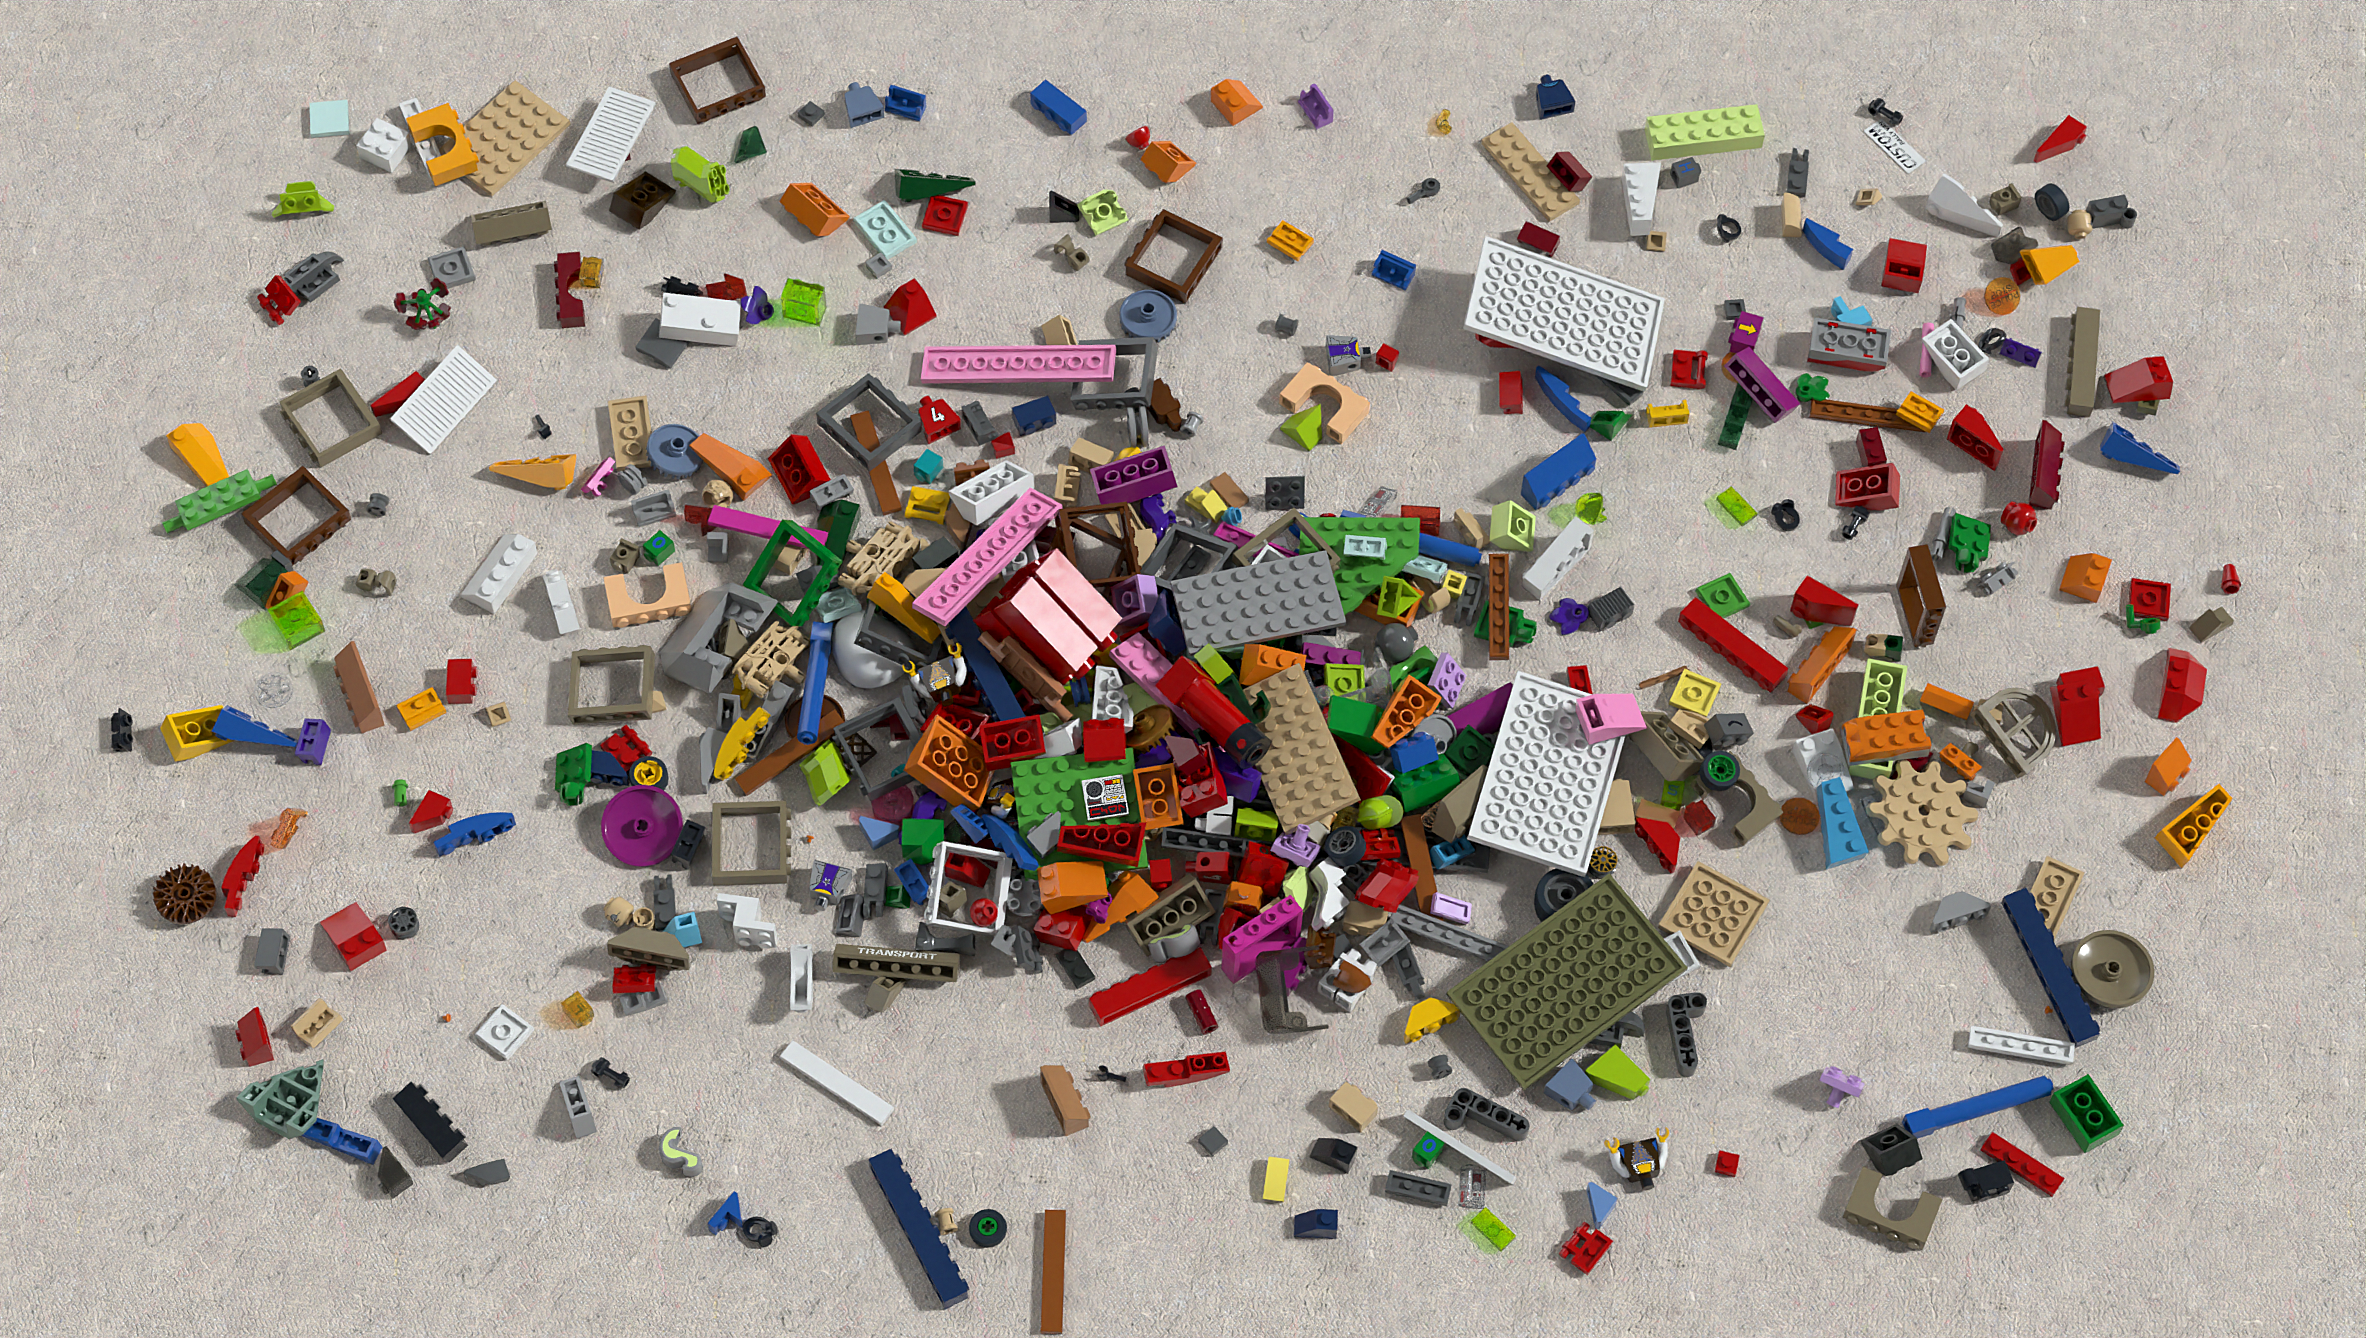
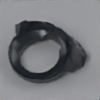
[1717,214,1741,243]
[1978,328,2007,354]

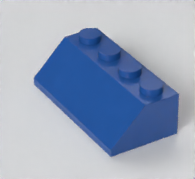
[1521,433,1597,510]

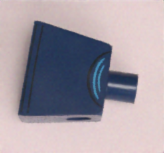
[1536,74,1576,120]

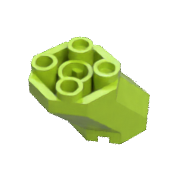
[670,146,730,203]
[799,739,852,807]

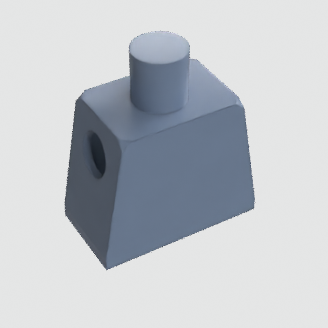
[844,82,884,128]
[1544,1059,1596,1110]

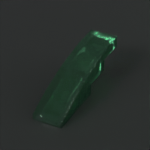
[1718,383,1753,450]

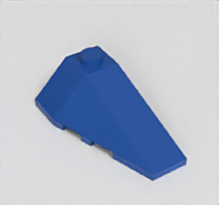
[2100,421,2180,474]
[212,705,298,747]

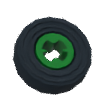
[969,1209,1007,1248]

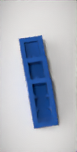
[1535,365,1591,433]
[982,814,1039,871]

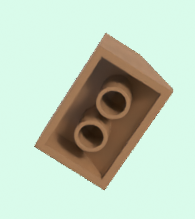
[1040,1065,1091,1136]

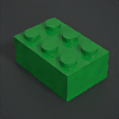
[1389,753,1460,812]
[2049,1074,2124,1153]

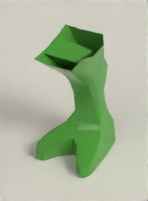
[1380,645,1438,694]

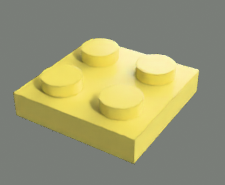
[1669,669,1721,717]

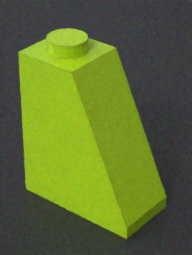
[1585,1045,1650,1100]

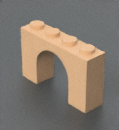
[1279,362,1370,444]
[603,562,692,628]

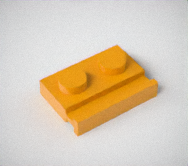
[1267,220,1314,262]
[1896,391,1944,434]
[396,687,447,731]

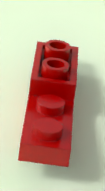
[221,835,265,917]
[1142,1051,1230,1087]

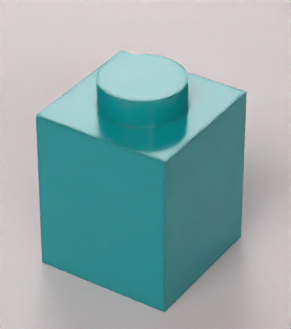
[913,449,944,484]

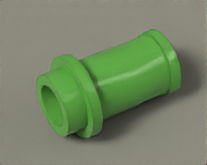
[392,779,408,807]

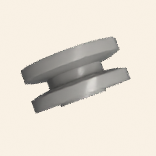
[1127,406,1149,448]

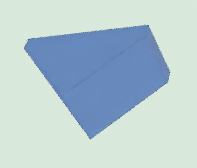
[859,816,900,851]
[1586,1182,1618,1229]

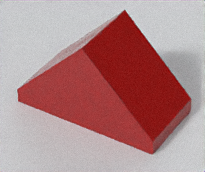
[1795,704,1834,735]

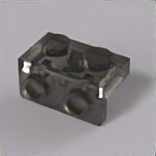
[1991,227,2039,264]

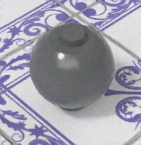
[1374,623,1418,663]

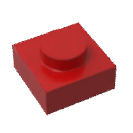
[1714,1150,1740,1177]

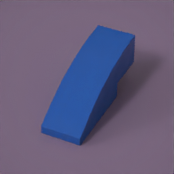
[1802,218,1853,270]

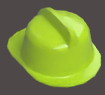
[1357,795,1403,830]

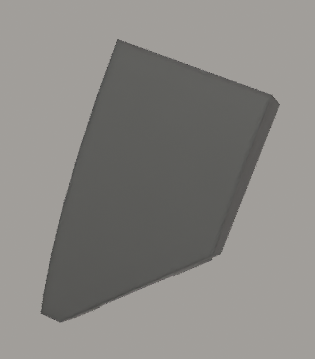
[463,1159,510,1187]

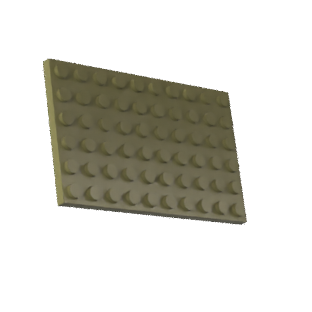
[1446,873,1688,1091]

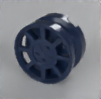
[1069,676,1091,707]

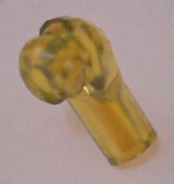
[1435,109,1452,135]

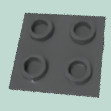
[1264,476,1305,510]

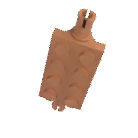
[978,630,1073,723]

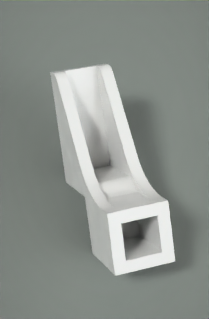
[542,569,580,634]
[1308,857,1350,932]
[790,944,813,1013]

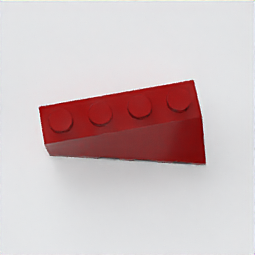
[1057,822,1147,867]

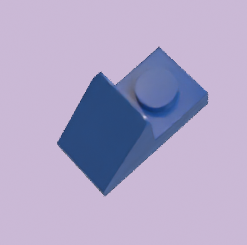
[708,1191,743,1235]

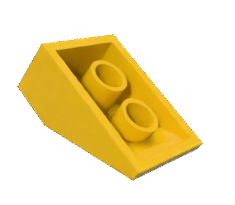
[160,705,235,762]

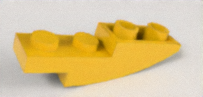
[714,707,771,781]

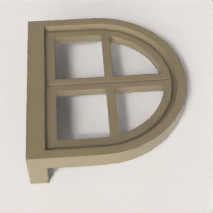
[1970,688,2056,778]

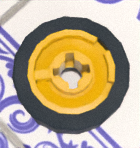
[629,756,669,791]

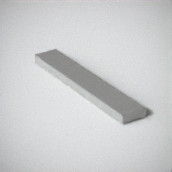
[1389,905,1509,961]

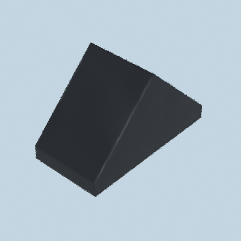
[1049,190,1079,223]

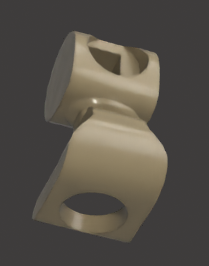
[1054,234,1090,271]
[356,568,397,596]

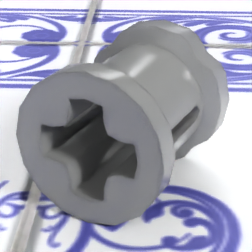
[1180,411,1204,437]

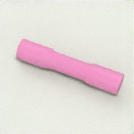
[1919,323,1934,378]

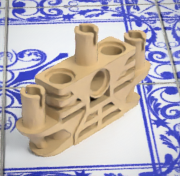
[838,521,920,596]
[732,621,811,698]

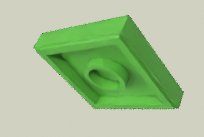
[1695,573,1750,618]

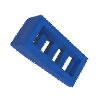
[950,804,989,843]

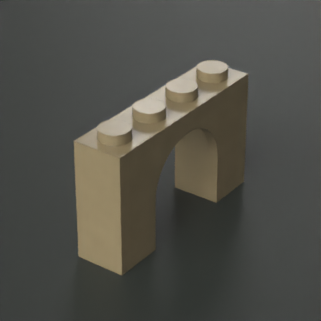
[1690,751,1783,846]
[1842,1167,1943,1250]

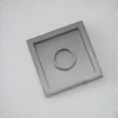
[427,246,476,289]

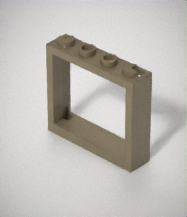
[279,368,382,467]
[1232,508,1341,574]
[568,645,655,725]
[712,801,791,886]

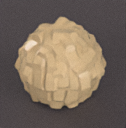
[702,480,733,510]

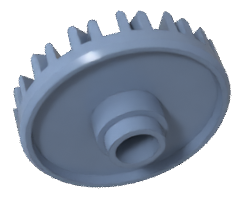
[1119,290,1177,342]
[646,424,703,479]

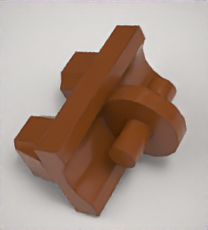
[954,459,990,486]

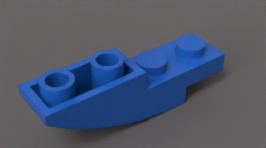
[433,812,516,857]

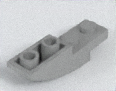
[744,680,795,760]

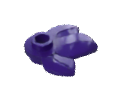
[740,286,774,325]
[1549,598,1589,635]

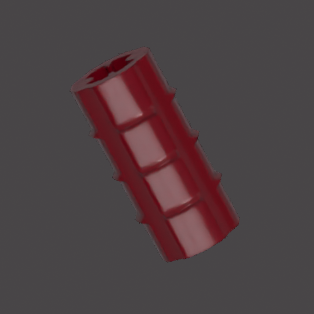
[1185,989,1219,1034]

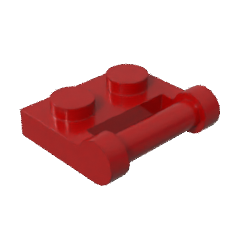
[1670,349,1708,389]

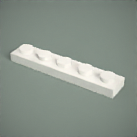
[399,98,441,180]
[1968,1026,2075,1065]

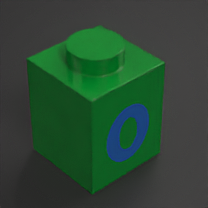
[643,530,675,566]
[1411,1131,1444,1169]

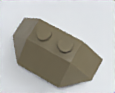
[607,927,690,971]

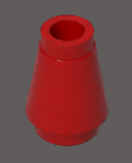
[2221,564,2241,594]

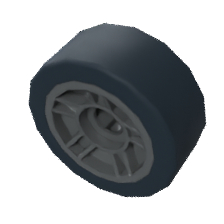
[2034,183,2070,221]
[1325,826,1366,867]

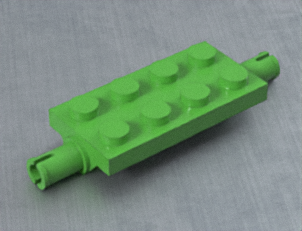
[162,469,277,534]

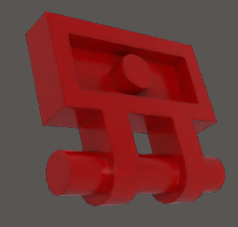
[257,275,301,325]
[600,725,653,775]
[1359,828,1401,860]
[612,964,656,994]
[1559,1222,1613,1276]

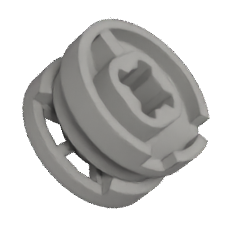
[617,464,648,495]

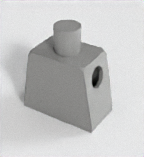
[855,304,901,345]

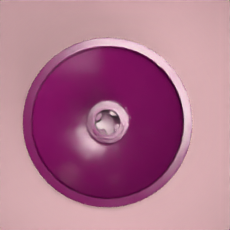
[601,785,684,867]

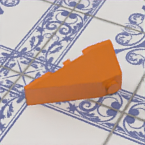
[689,433,772,501]
[1371,675,1442,749]

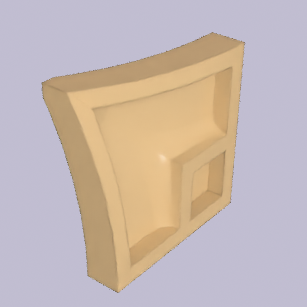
[1667,709,1709,749]

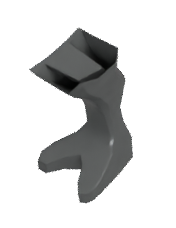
[915,922,978,957]

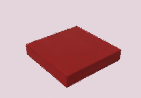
[922,195,968,236]
[2129,578,2171,621]

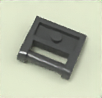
[902,685,928,728]

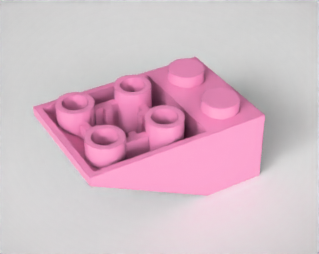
[1576,694,1647,745]

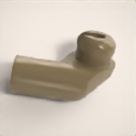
[1773,615,1802,637]
[1962,742,1979,758]

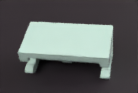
[1344,535,1387,560]

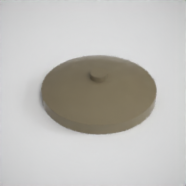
[2071,930,2155,1008]

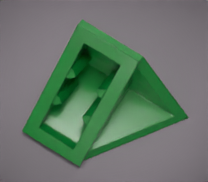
[1590,411,1633,441]

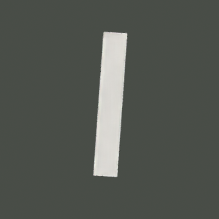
[780,1040,894,1126]
[1404,1110,1517,1185]

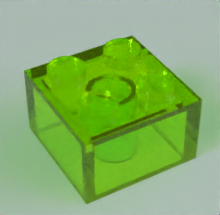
[781,278,827,326]
[267,590,325,650]

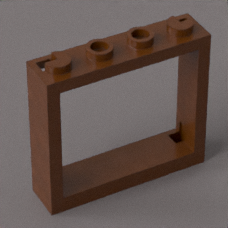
[669,36,766,124]
[1124,209,1223,304]
[241,466,351,566]
[1054,502,1142,588]
[1046,518,1126,603]
[1896,544,1946,648]

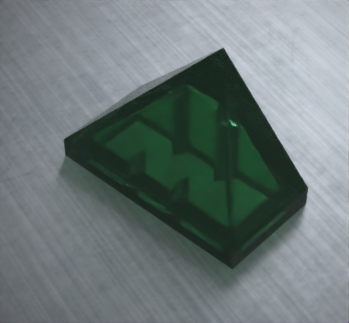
[734,126,767,163]

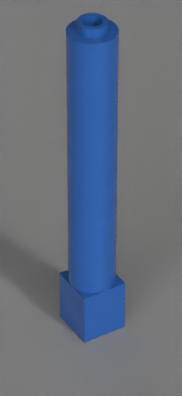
[1340,509,1482,567]
[797,621,833,745]
[1902,1075,2054,1139]

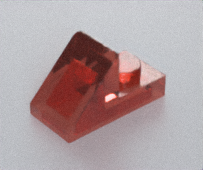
[706,273,747,300]
[684,505,717,537]

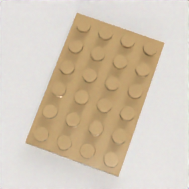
[438,80,571,196]

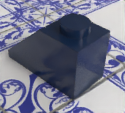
[1294,1209,1338,1239]

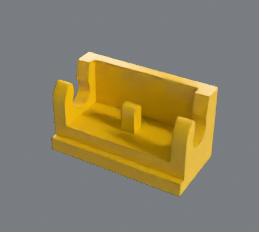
[1646,400,1690,428]

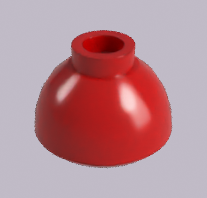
[1125,126,1150,151]
[970,898,998,927]

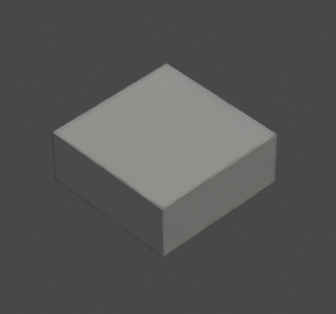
[865,252,892,279]

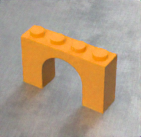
[406,103,479,186]

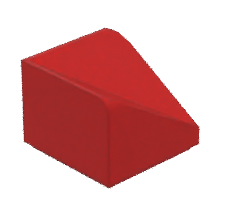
[1375,343,1399,372]
[991,432,1015,459]

